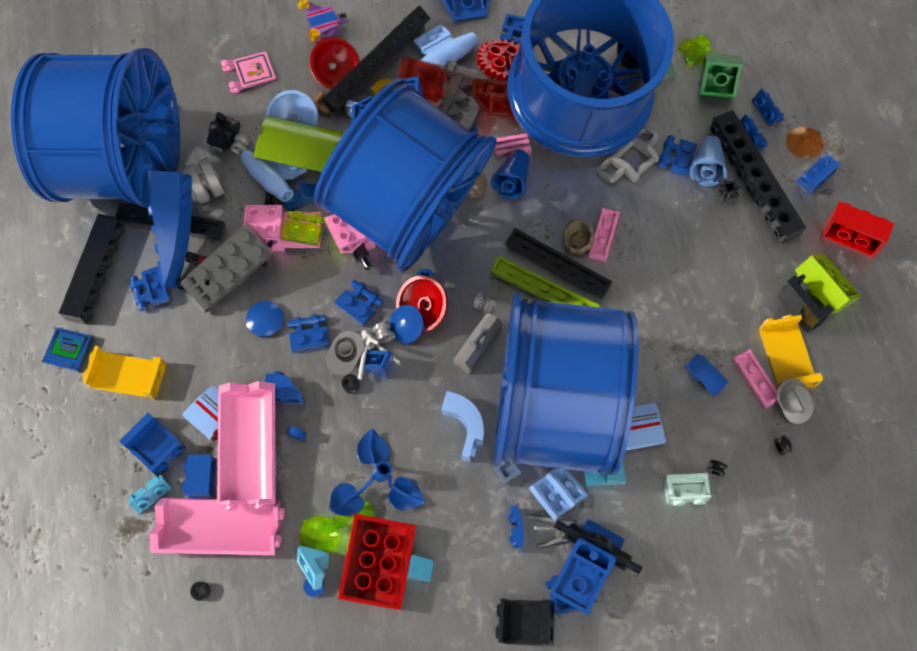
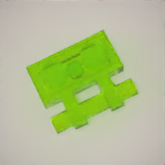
[281,210,325,246]

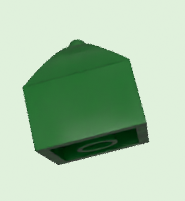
[699,53,743,98]

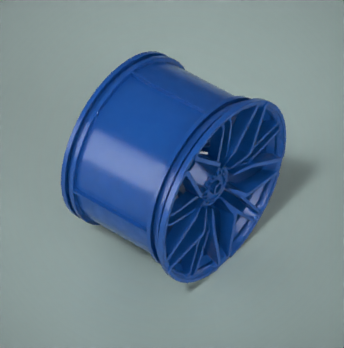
[507,0,674,158]
[11,48,180,208]
[313,78,497,273]
[494,292,638,476]

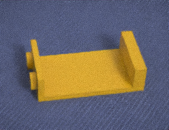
[759,314,823,388]
[83,346,167,400]

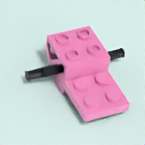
[243,192,322,270]
[324,213,376,271]

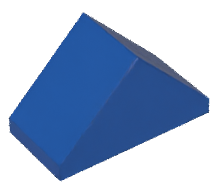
[359,350,394,379]

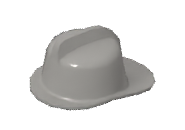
[326,331,364,376]
[776,379,814,424]

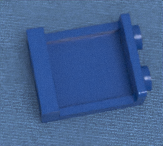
[119,412,186,476]

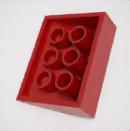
[337,514,416,610]

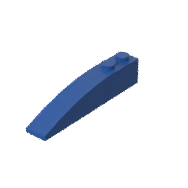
[148,171,192,288]

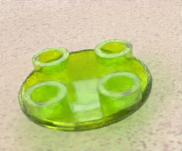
[299,516,340,554]

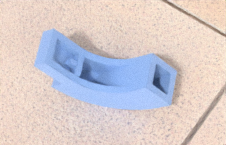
[441,391,484,462]

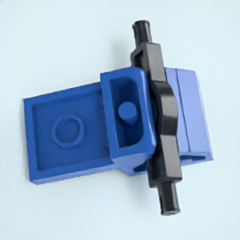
[549,518,643,615]

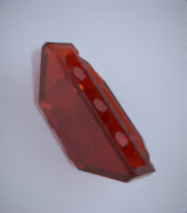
[471,78,516,120]

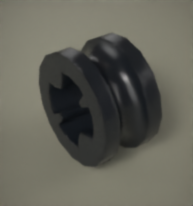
[341,374,360,394]
[774,435,793,456]
[707,460,728,477]
[190,581,211,601]

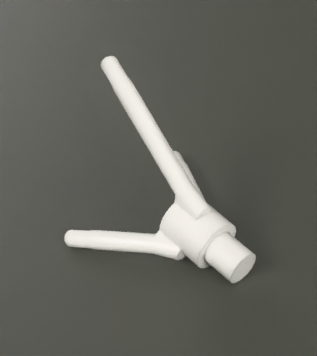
[358,330,400,379]

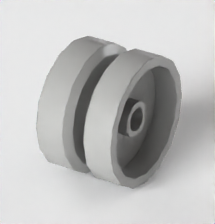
[184,157,225,204]

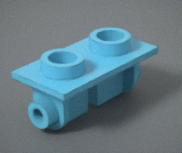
[128,474,172,514]

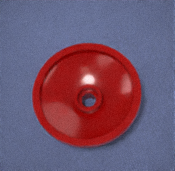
[309,37,360,89]
[396,275,448,333]

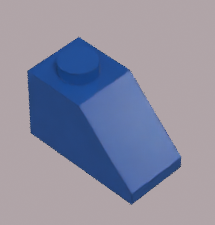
[265,371,305,405]

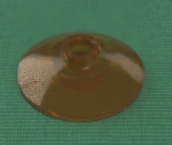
[786,126,823,158]

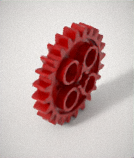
[476,38,520,84]

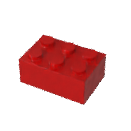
[820,201,895,258]

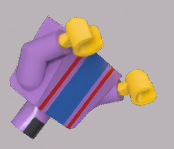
[297,0,348,44]

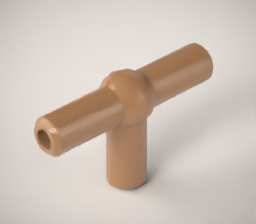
[313,91,330,114]

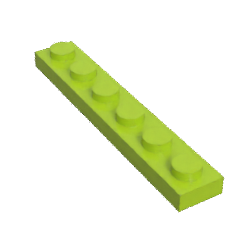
[490,255,600,308]

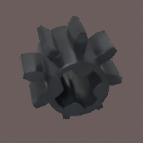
[717,180,740,203]

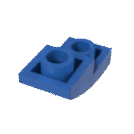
[684,354,729,396]
[507,504,524,552]

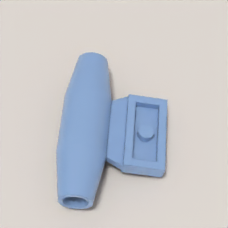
[413,24,479,78]
[240,150,307,202]

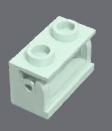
[664,473,711,506]

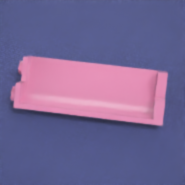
[217,381,276,511]
[149,498,285,555]

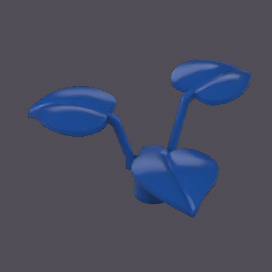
[329,429,425,516]

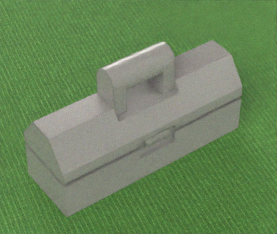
[454,314,502,374]

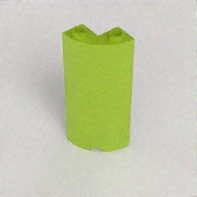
[254,116,345,172]

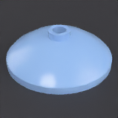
[266,90,319,126]

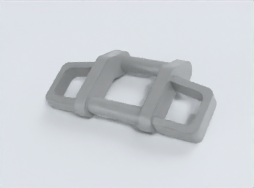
[597,126,660,183]

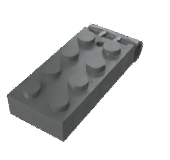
[180,223,274,313]

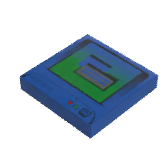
[42,327,93,373]

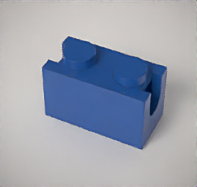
[182,454,217,499]

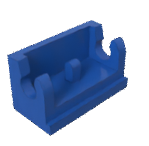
[796,154,841,195]

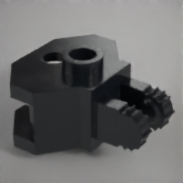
[206,112,241,153]

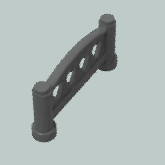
[438,61,493,131]

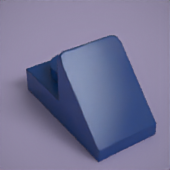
[284,182,316,212]

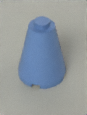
[690,136,727,187]

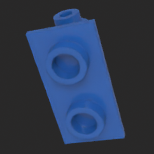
[751,88,784,127]
[740,114,768,149]

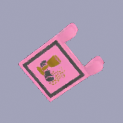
[221,51,276,94]

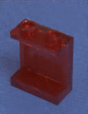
[398,57,448,103]

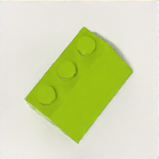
[795,253,862,314]

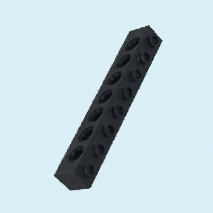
[321,5,431,112]
[710,110,806,244]

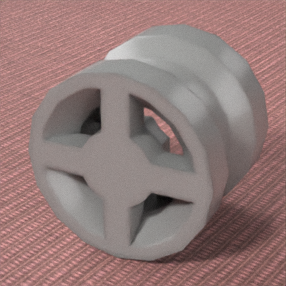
[230,134,252,156]
[372,321,396,344]

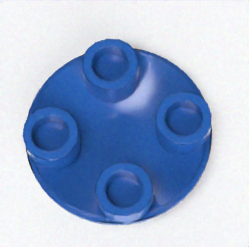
[246,301,284,337]
[390,305,425,343]

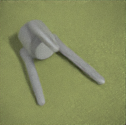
[525,514,574,548]

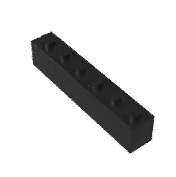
[59,214,125,325]

